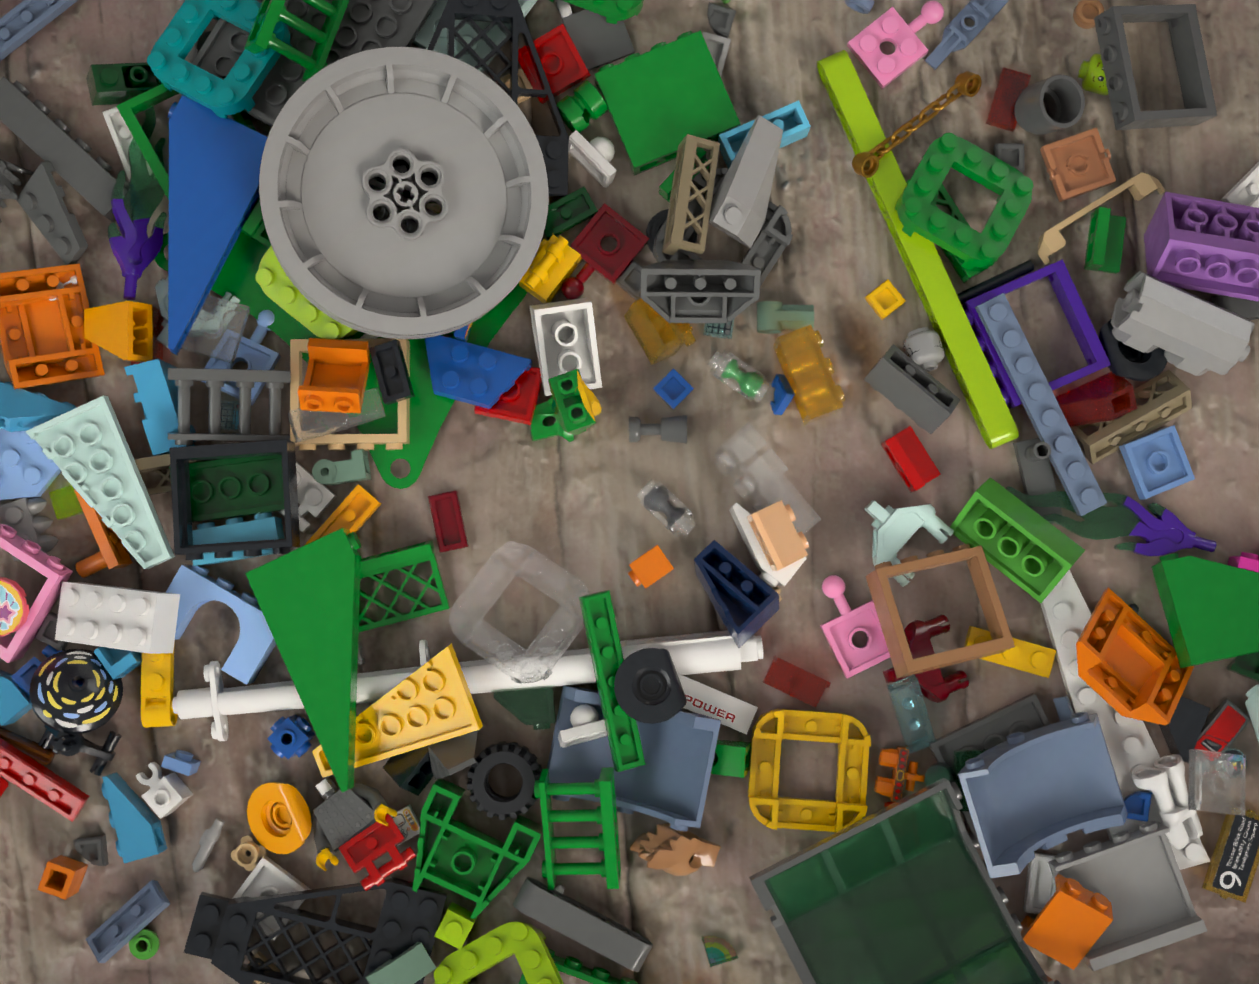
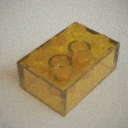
[773,324,845,426]

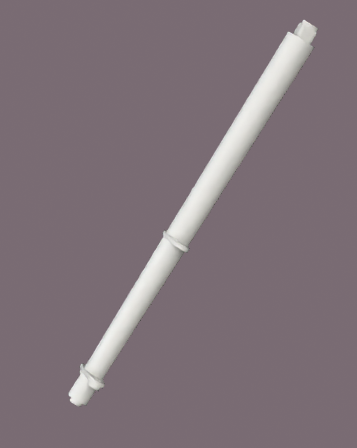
[172,630,763,742]

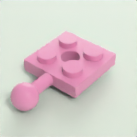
[847,0,944,89]
[820,575,890,679]

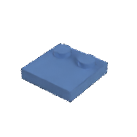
[1119,425,1195,500]

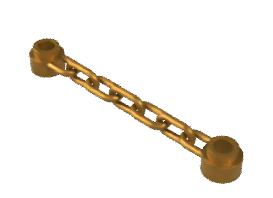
[852,71,982,178]

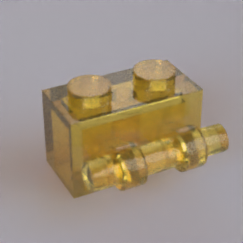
[624,299,696,365]

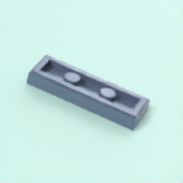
[86,880,171,963]

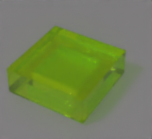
[49,485,84,520]

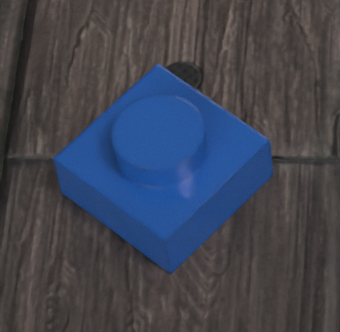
[653,368,694,410]

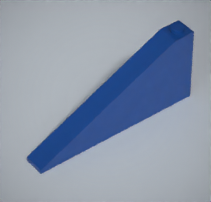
[168,95,268,356]

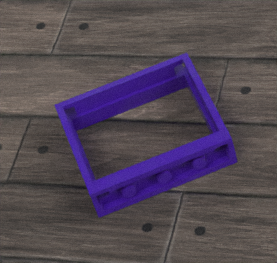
[962,259,1111,410]

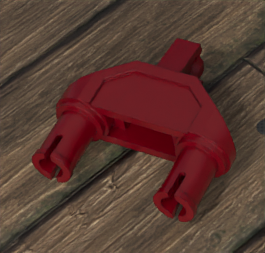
[883,614,969,703]

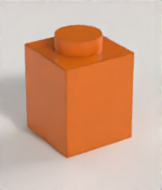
[628,545,674,589]
[37,855,88,900]

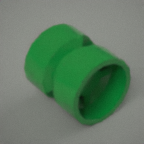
[556,80,608,133]

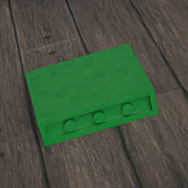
[594,30,741,176]

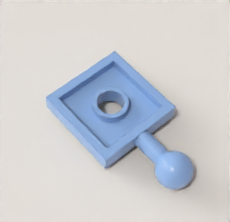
[201,310,280,406]

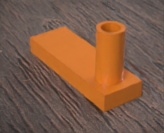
[74,490,133,578]

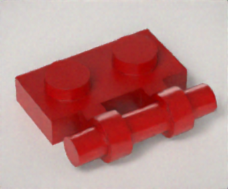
[339,814,416,891]

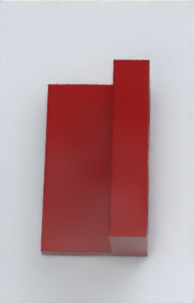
[881,426,941,493]

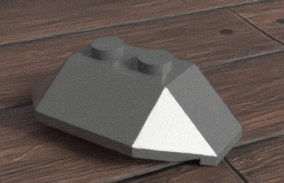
[640,260,761,323]

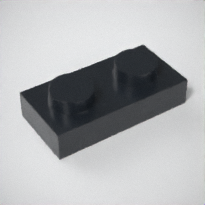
[369,339,415,405]

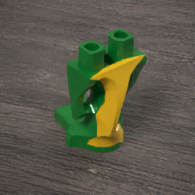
[530,369,602,442]

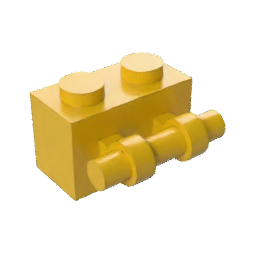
[519,234,581,304]

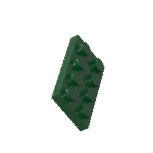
[169,455,285,523]

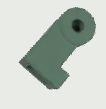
[312,449,372,486]

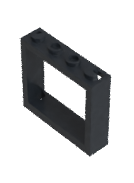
[170,440,300,560]

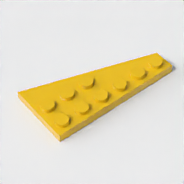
[312,643,483,778]

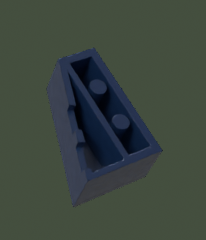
[694,540,779,648]

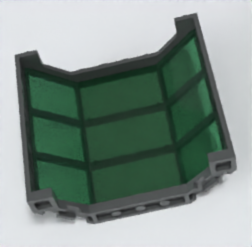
[749,778,1061,984]

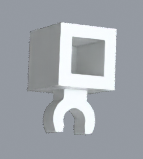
[136,762,193,819]

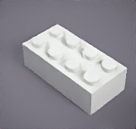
[55,581,180,654]

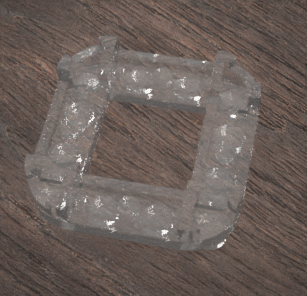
[449,541,590,684]

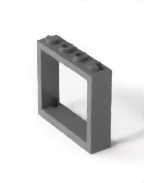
[1094,4,1218,130]

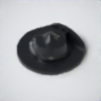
[1099,319,1167,381]
[614,648,687,724]

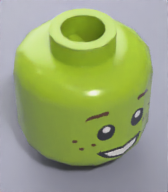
[1078,53,1109,96]

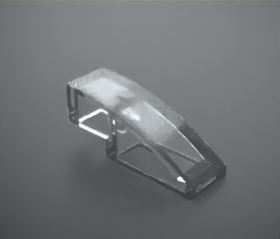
[288,388,386,443]

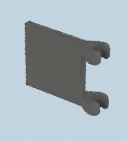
[556,0,635,71]

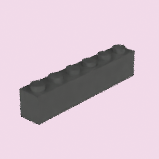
[0,76,137,223]

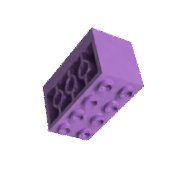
[1144,192,1259,301]

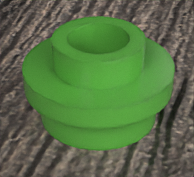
[129,929,160,960]

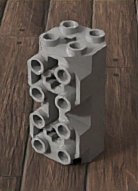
[1111,271,1255,376]

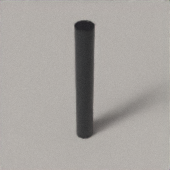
[957,260,1034,304]

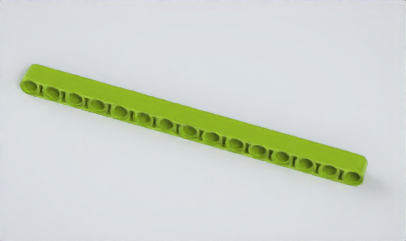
[817,50,1019,450]

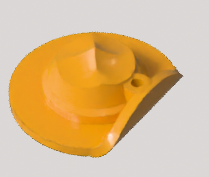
[247,782,312,854]

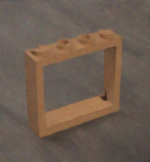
[865,544,1015,679]

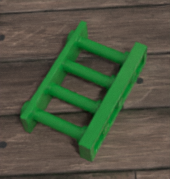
[244,0,349,82]
[534,767,621,890]

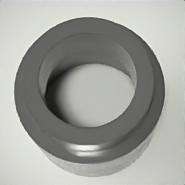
[1015,74,1085,135]

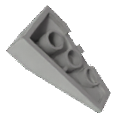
[709,115,783,248]

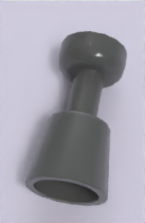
[629,415,687,444]

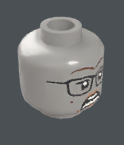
[903,327,945,372]

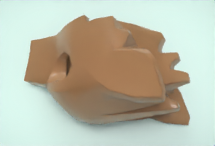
[630,823,721,876]

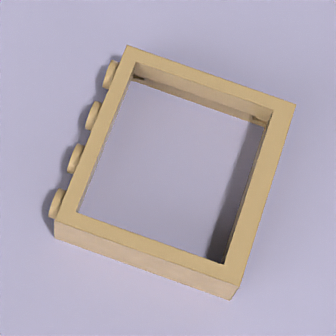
[290,338,410,451]

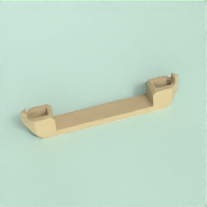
[1038,172,1165,265]

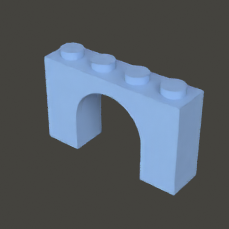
[166,565,276,685]

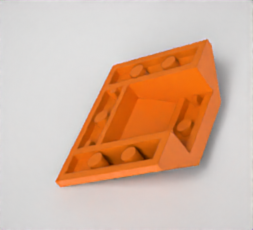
[0,263,105,389]
[1076,588,1194,725]

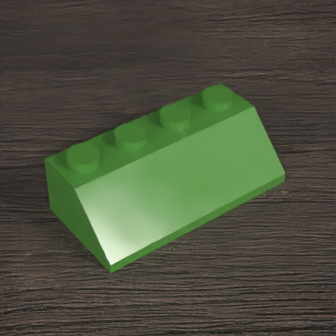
[950,477,1085,603]

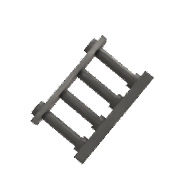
[168,368,291,445]

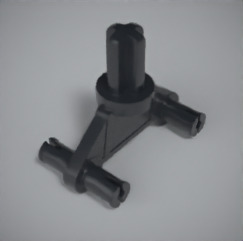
[38,724,122,776]

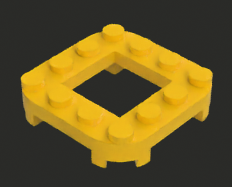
[748,709,871,833]

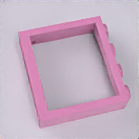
[0,524,73,663]

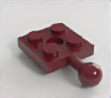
[561,203,649,300]

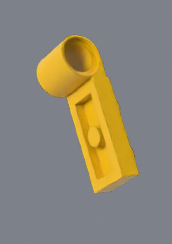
[140,641,178,728]

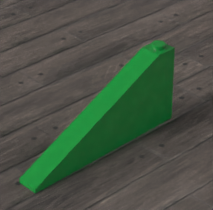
[245,528,361,793]
[1151,553,1259,668]

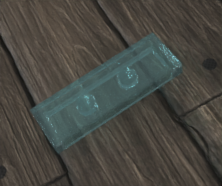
[887,674,936,754]

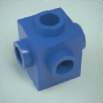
[267,714,316,759]

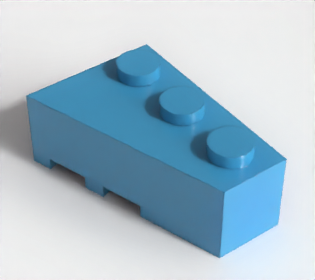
[124,359,197,456]

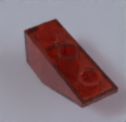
[1055,372,1137,427]

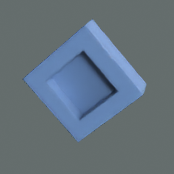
[161,750,201,776]

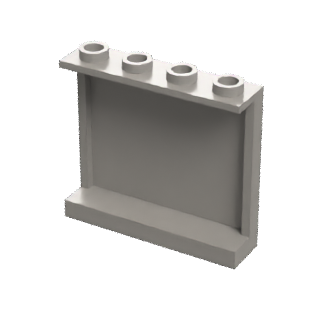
[1048,821,1207,971]

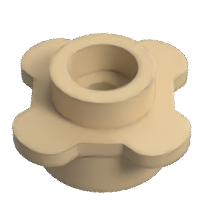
[231,835,266,871]

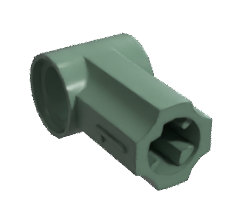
[757,301,814,334]

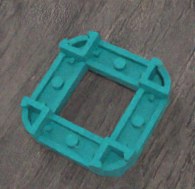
[147,0,292,119]

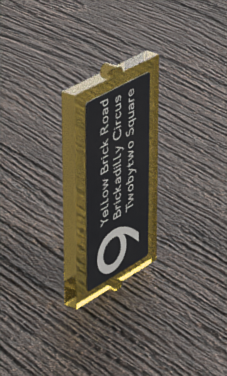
[1202,805,1259,903]

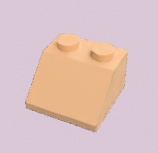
[747,500,809,571]

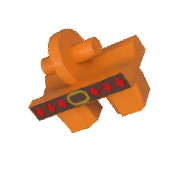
[874,746,925,802]

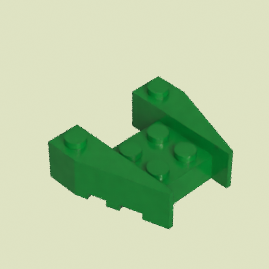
[413,778,543,919]

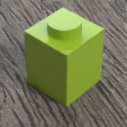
[434,902,477,950]

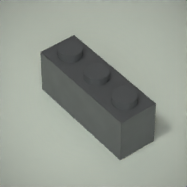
[864,344,960,434]

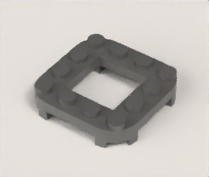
[653,168,793,287]

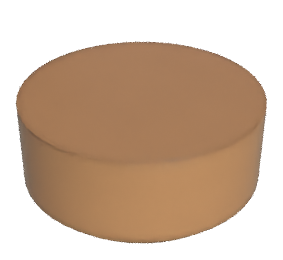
[1073,0,1104,29]

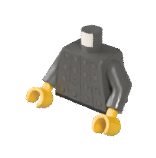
[313,776,397,871]

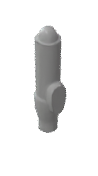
[192,818,225,872]

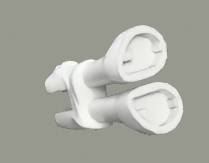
[1132,754,1203,849]

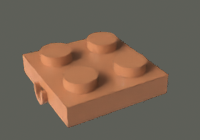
[1040,127,1117,202]

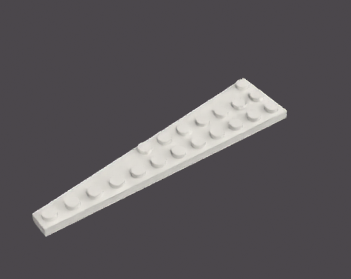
[1040,570,1211,870]

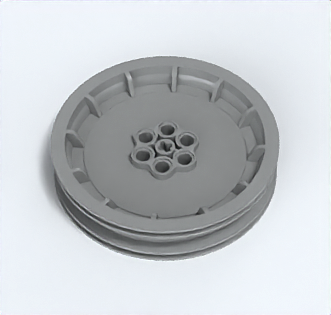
[259,47,549,339]

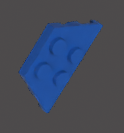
[425,335,532,409]

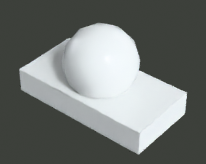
[568,130,617,188]
[558,704,607,748]

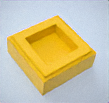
[864,279,906,320]

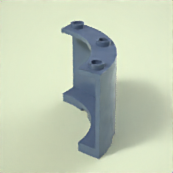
[547,685,721,831]
[958,712,1128,878]

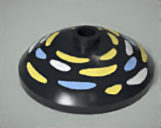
[29,649,123,734]

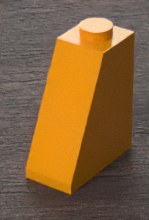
[84,301,153,362]

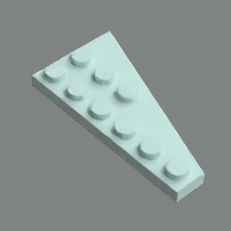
[25,395,175,569]

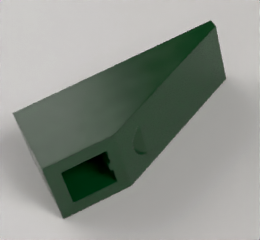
[86,62,162,106]

